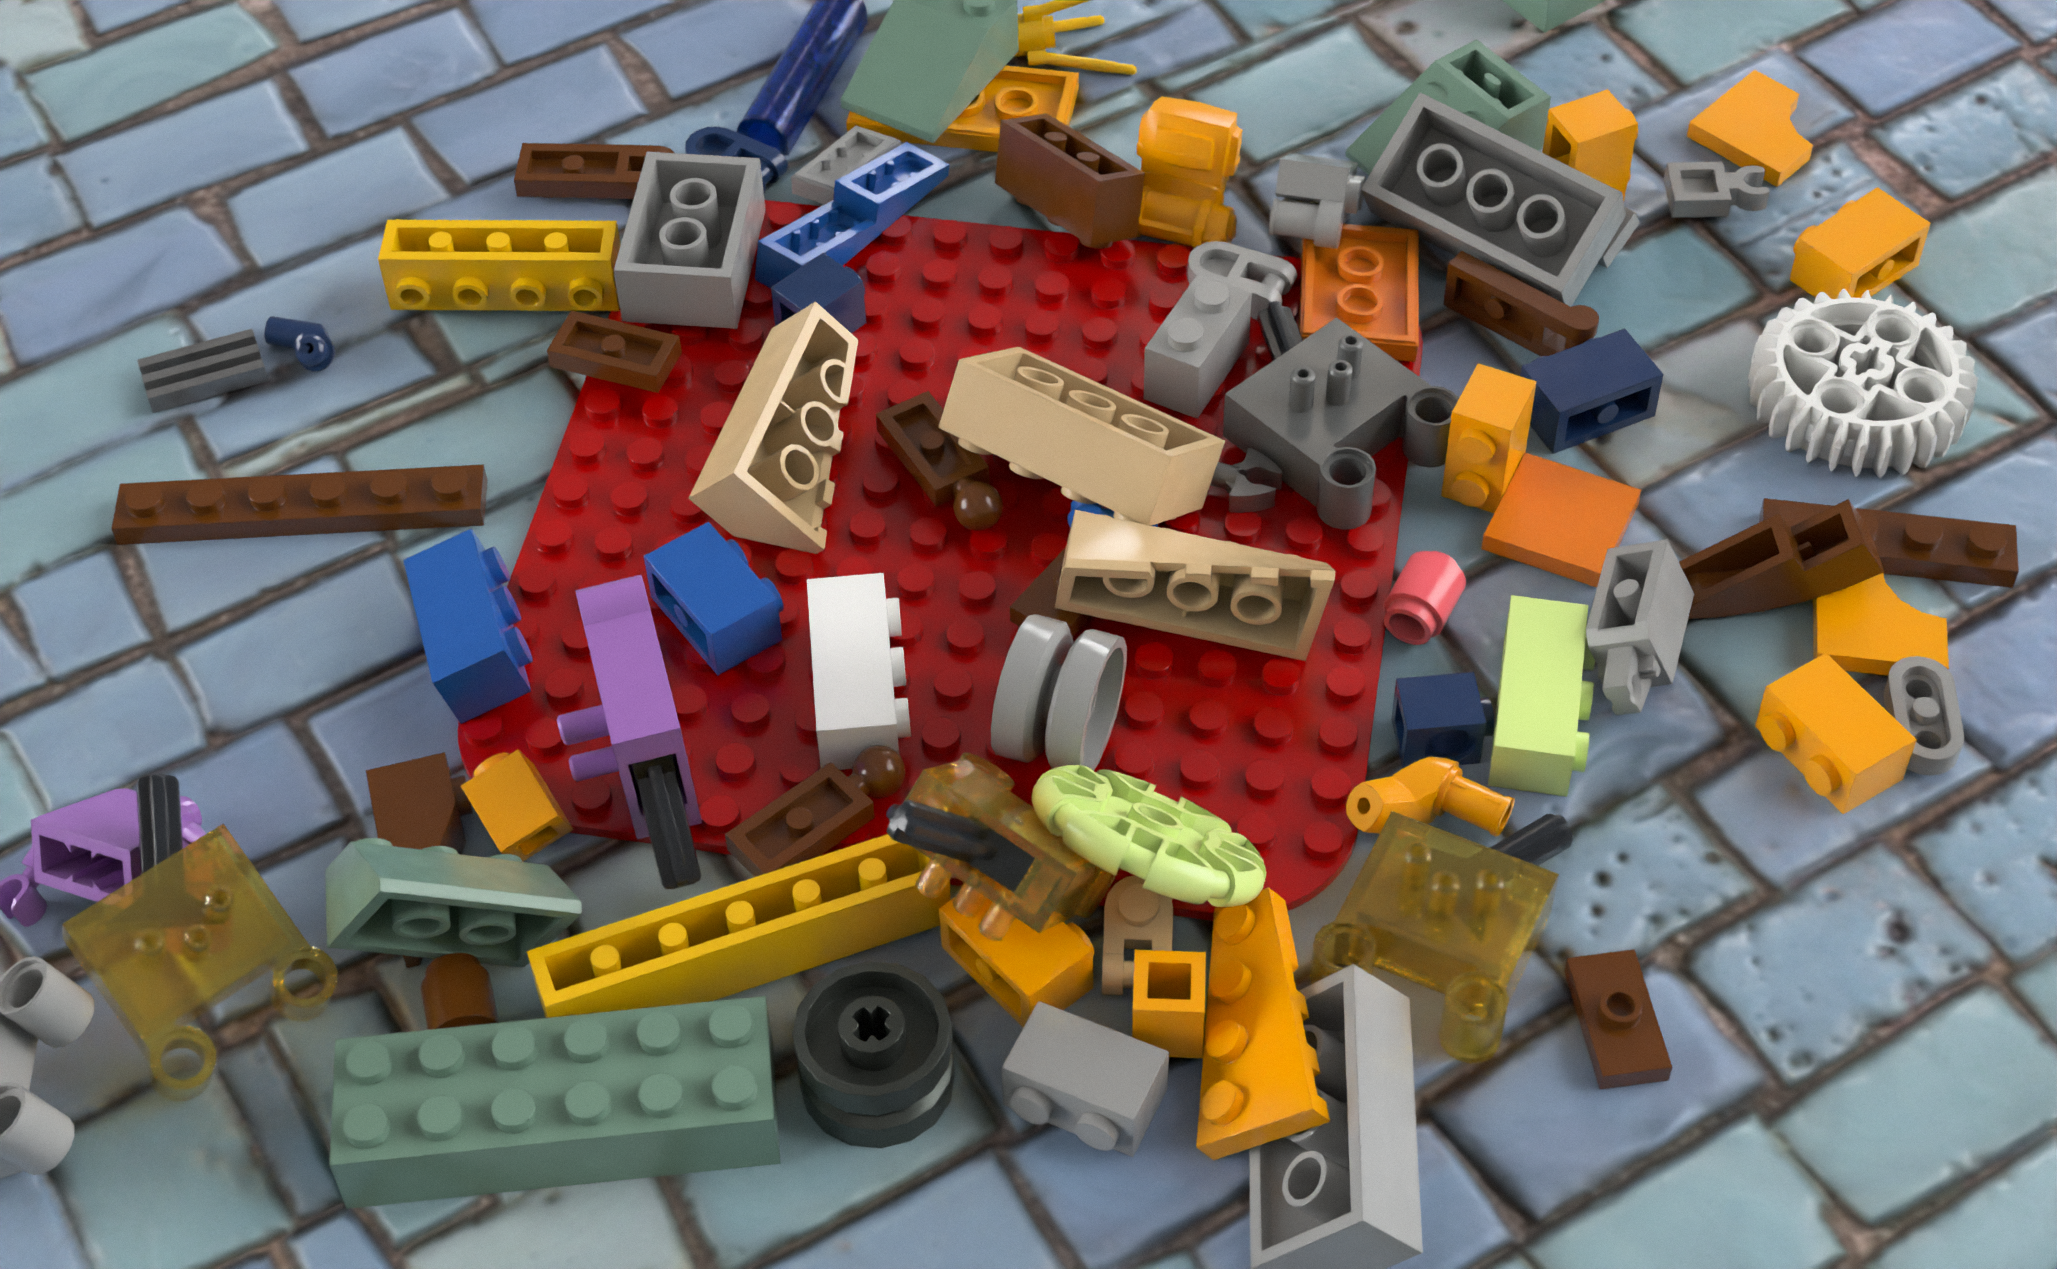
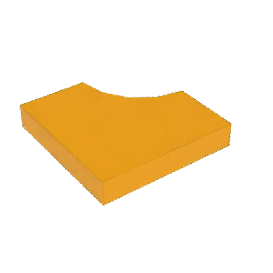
[1687,69,1813,187]
[1813,573,1949,676]

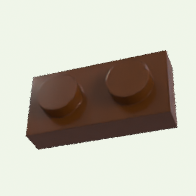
[547,310,682,393]

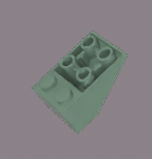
[1345,39,1551,175]

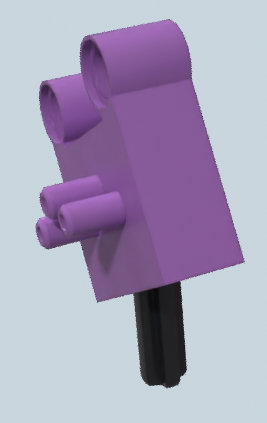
[557,574,702,889]

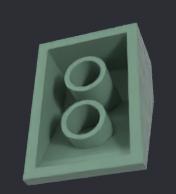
[840,0,1019,143]

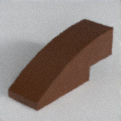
[1679,499,1885,619]

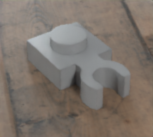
[1664,162,1770,218]

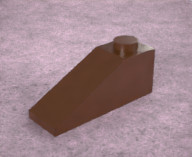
[365,752,473,968]

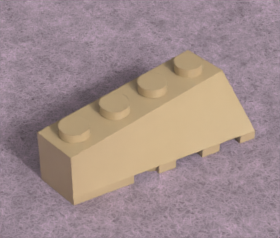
[688,302,858,554]
[1054,510,1336,661]

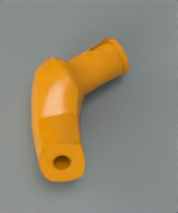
[1346,757,1515,837]

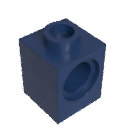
[1391,672,1494,769]

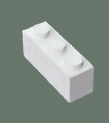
[807,573,911,770]

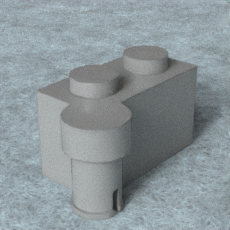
[1269,153,1366,249]

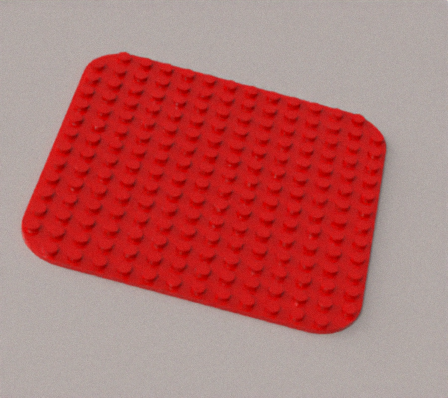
[457,200,1423,921]

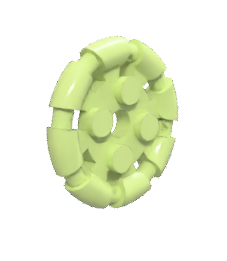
[1032,765,1266,907]

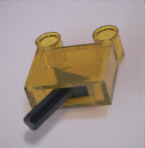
[886,752,1121,942]

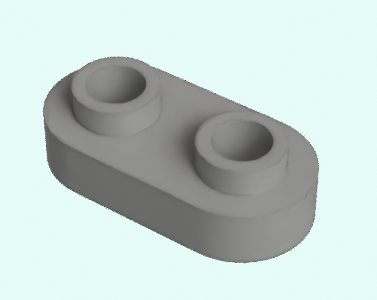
[1883,656,1964,775]

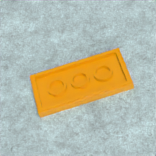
[846,66,1079,152]

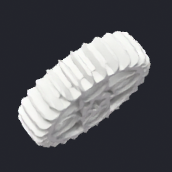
[1748,289,1978,478]

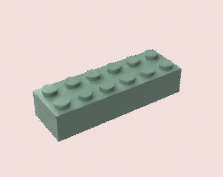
[330,996,781,1209]

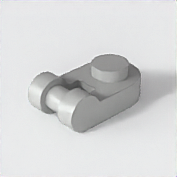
[1187,241,1297,320]

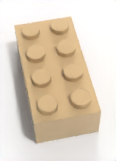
[938,347,1225,526]

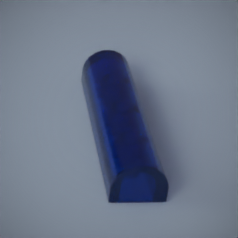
[737,0,868,156]

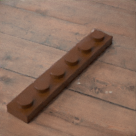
[111,464,488,545]

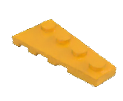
[1196,887,1330,1160]

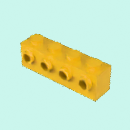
[378,220,621,311]

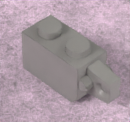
[1586,539,1694,715]

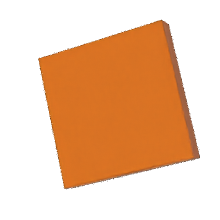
[1481,452,1642,588]

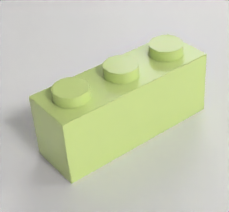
[1488,595,1595,797]

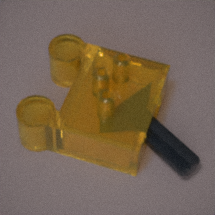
[62,774,337,1101]
[1309,811,1574,1063]

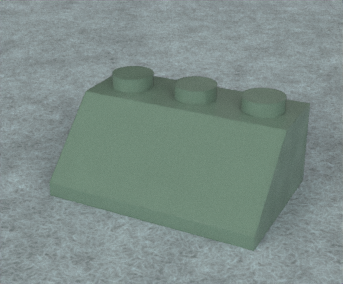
[325,838,582,967]

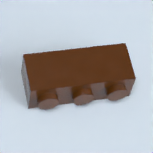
[995,113,1145,248]

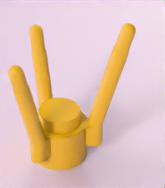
[1014,0,1137,75]

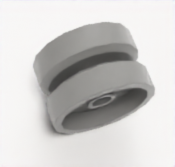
[991,614,1127,771]

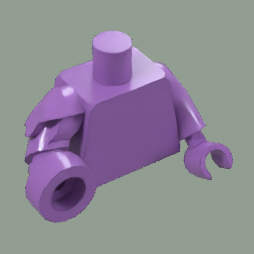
[0,788,233,958]

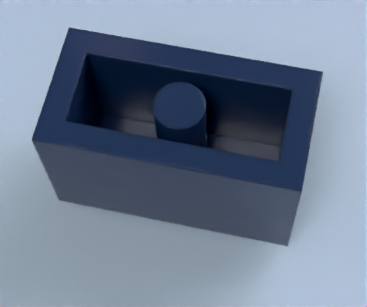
[1520,328,1664,454]

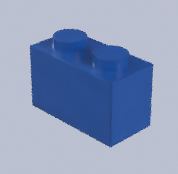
[644,522,784,675]

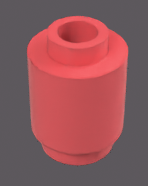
[1384,551,1466,645]

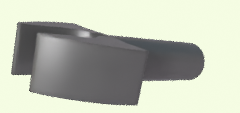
[1210,448,1282,513]

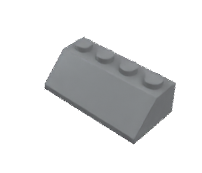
[1249,964,1423,1269]

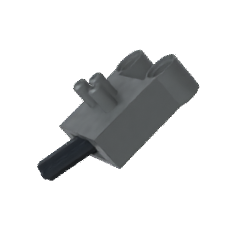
[1223,301,1459,530]

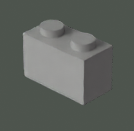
[1144,273,1252,419]
[1002,1001,1169,1157]

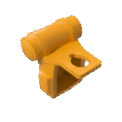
[1136,96,1243,249]

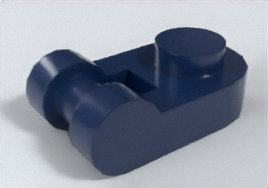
[685,126,788,194]

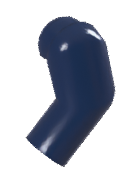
[264,316,336,371]

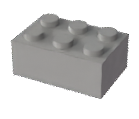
[614,152,766,329]

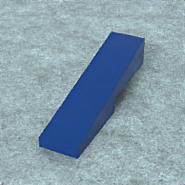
[755,142,950,288]

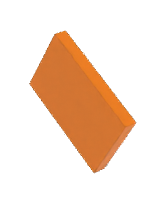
[1299,224,1419,362]

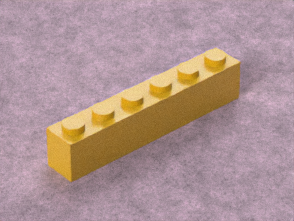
[527,834,951,1018]

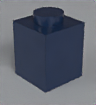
[771,252,866,333]

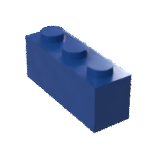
[403,528,533,724]

